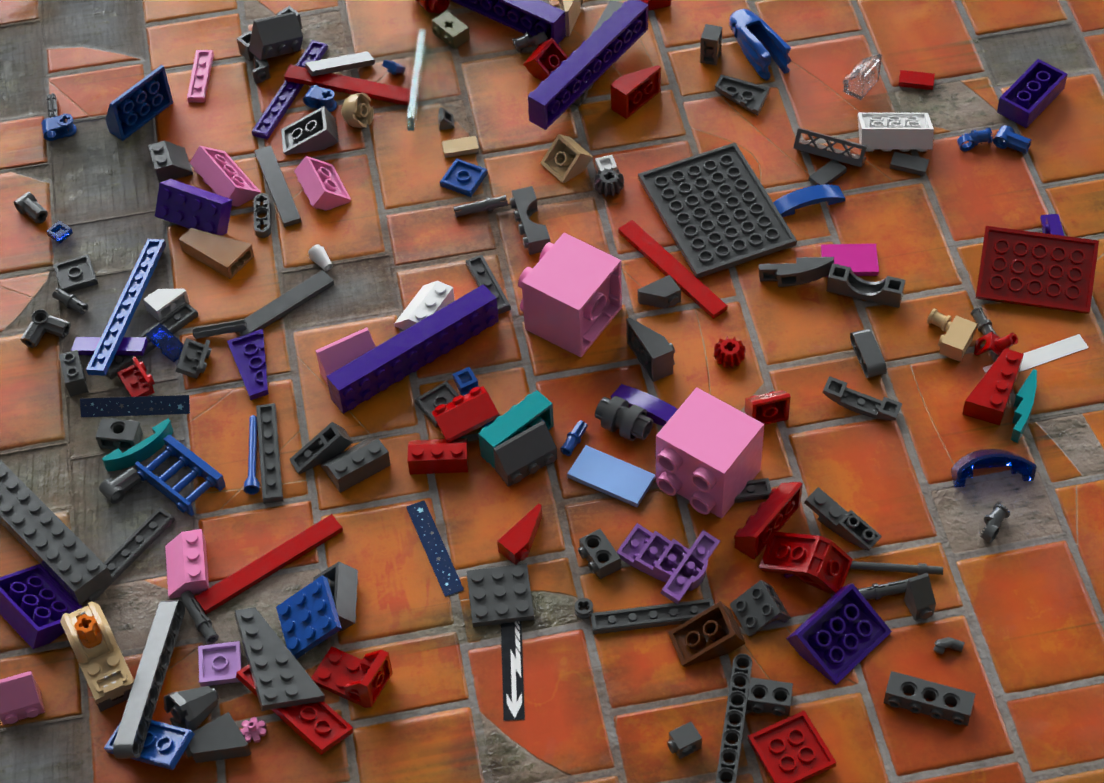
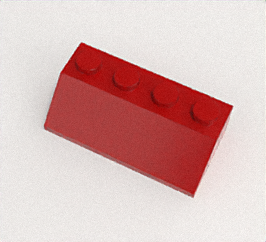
[734,482,803,560]

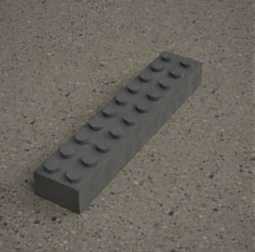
[0,460,113,605]

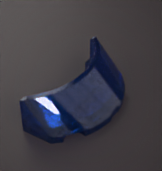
[951,449,1037,487]

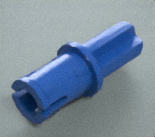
[560,420,588,456]

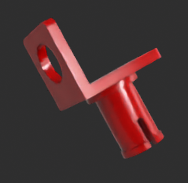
[974,332,1018,356]

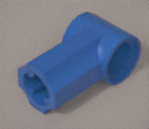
[993,125,1032,154]

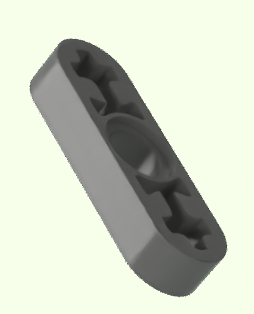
[253,193,271,238]

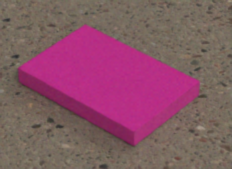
[821,244,879,277]

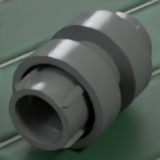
[595,396,653,441]

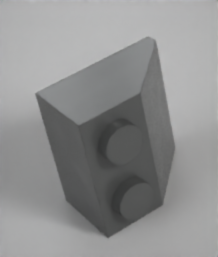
[148,141,193,183]

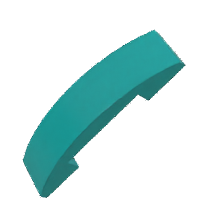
[102,418,174,472]

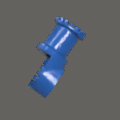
[957,128,993,151]

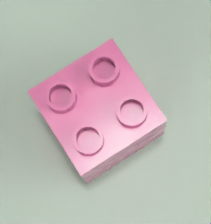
[518,233,622,357]
[656,387,764,519]

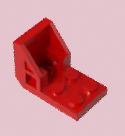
[759,532,853,595]
[311,646,393,708]

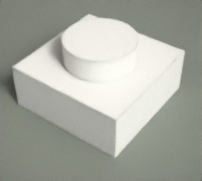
[595,155,617,171]

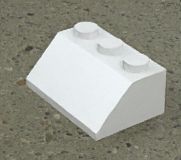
[394,281,455,330]

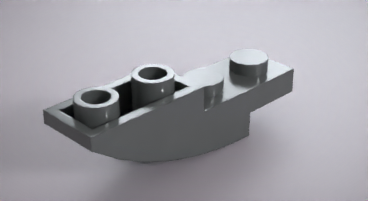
[759,257,834,287]
[804,487,882,551]

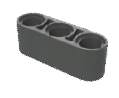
[850,329,887,378]

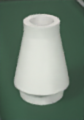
[308,245,333,271]

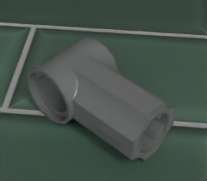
[14,192,48,223]
[99,467,141,504]

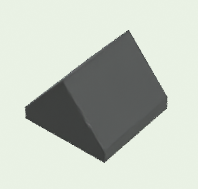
[438,107,454,130]

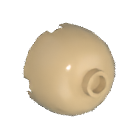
[341,93,374,128]

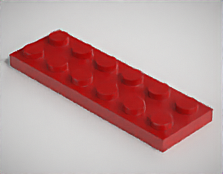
[236,664,353,755]

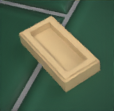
[442,136,479,158]

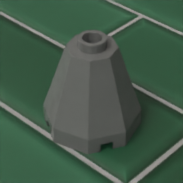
[164,686,219,731]

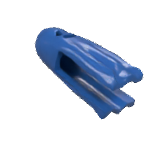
[729,9,791,80]

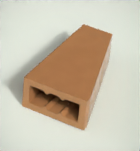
[179,228,254,279]

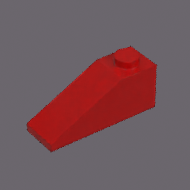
[497,503,543,565]

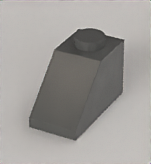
[638,275,681,309]
[904,573,936,620]

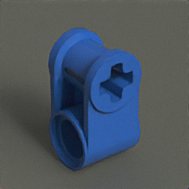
[303,85,337,112]
[41,114,77,141]

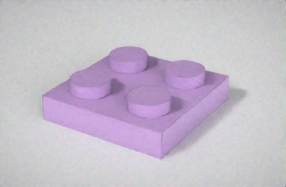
[198,641,242,687]

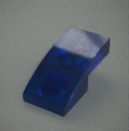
[146,324,183,362]

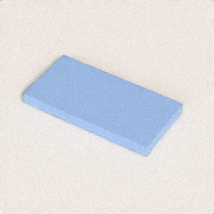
[567,445,655,507]

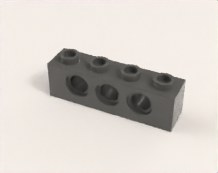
[883,671,975,726]

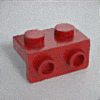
[117,357,155,397]

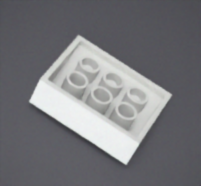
[858,113,934,152]

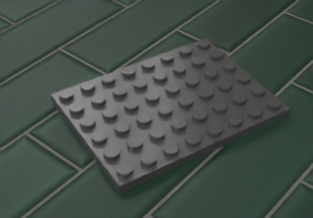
[638,143,797,279]

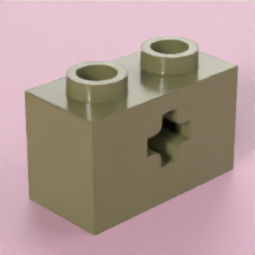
[432,11,470,49]

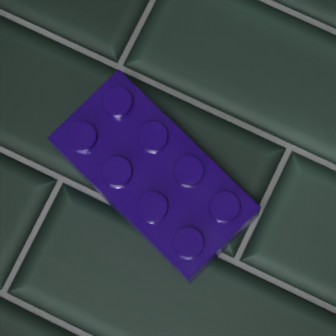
[997,59,1068,128]
[155,179,232,236]

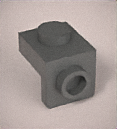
[252,56,271,84]

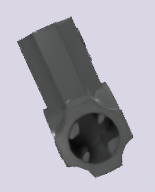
[21,309,71,348]

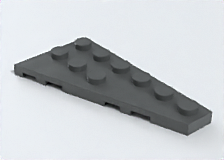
[235,607,325,711]

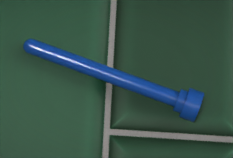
[244,415,260,494]

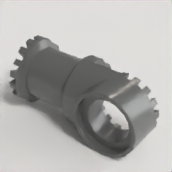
[512,31,548,53]
[980,503,1010,543]

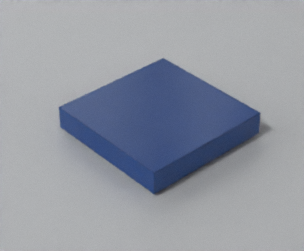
[440,158,488,197]

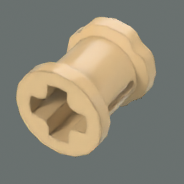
[927,308,952,331]

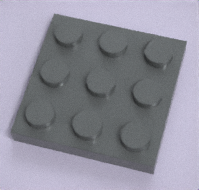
[467,563,534,627]

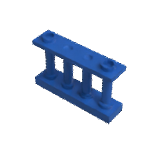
[135,434,226,516]

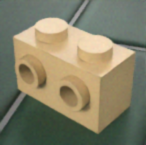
[938,316,977,362]

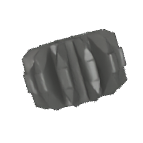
[594,168,624,197]

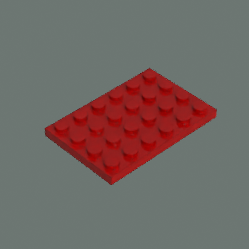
[975,226,1099,314]

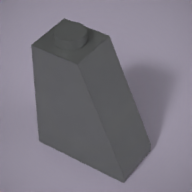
[185,712,251,763]

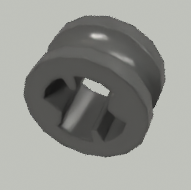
[574,598,593,619]

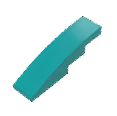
[1011,369,1037,443]

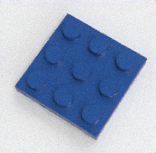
[276,576,342,659]

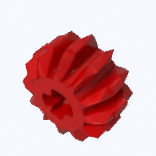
[714,336,746,368]

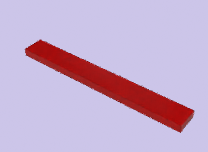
[284,65,420,107]
[618,220,728,319]
[195,514,343,614]

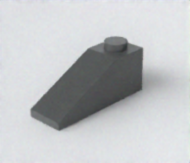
[290,422,353,474]

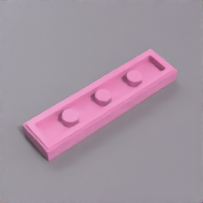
[187,50,214,103]

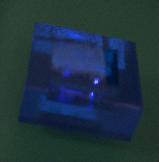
[46,220,73,244]

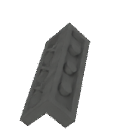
[793,127,867,167]

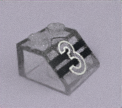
[843,54,882,100]

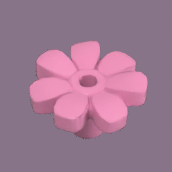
[240,717,267,743]

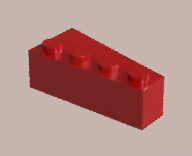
[962,348,1024,426]

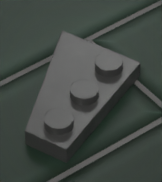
[715,75,770,116]

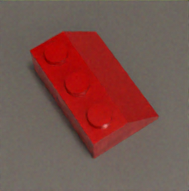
[432,386,500,443]
[408,438,468,475]

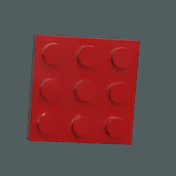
[747,710,837,783]

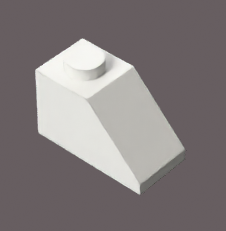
[143,289,189,321]

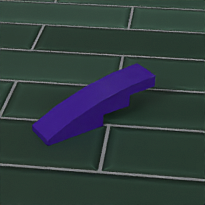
[610,384,678,426]

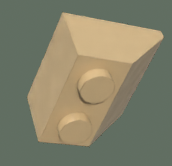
[540,134,593,183]

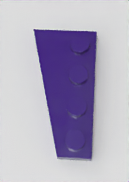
[227,329,269,400]

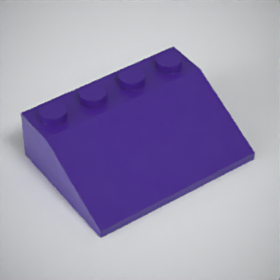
[0,564,83,649]
[786,583,892,685]

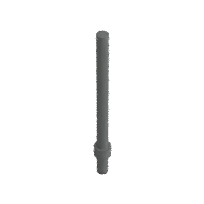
[850,561,943,575]

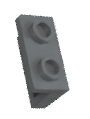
[175,338,212,379]

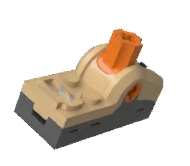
[60,602,134,712]

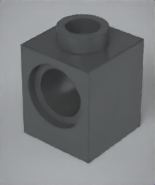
[667,722,702,759]

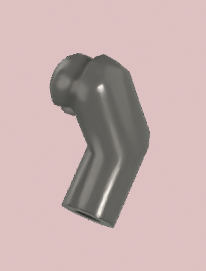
[933,637,965,654]

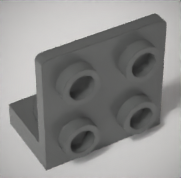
[730,580,791,637]

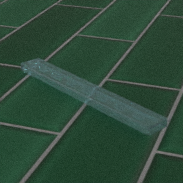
[407,29,426,131]

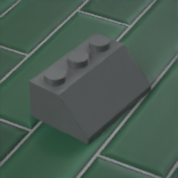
[248,12,303,60]
[493,421,557,487]
[320,437,391,493]
[313,562,358,631]

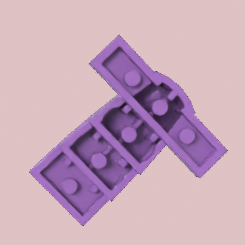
[617,523,720,604]

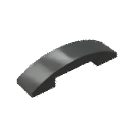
[822,376,902,420]

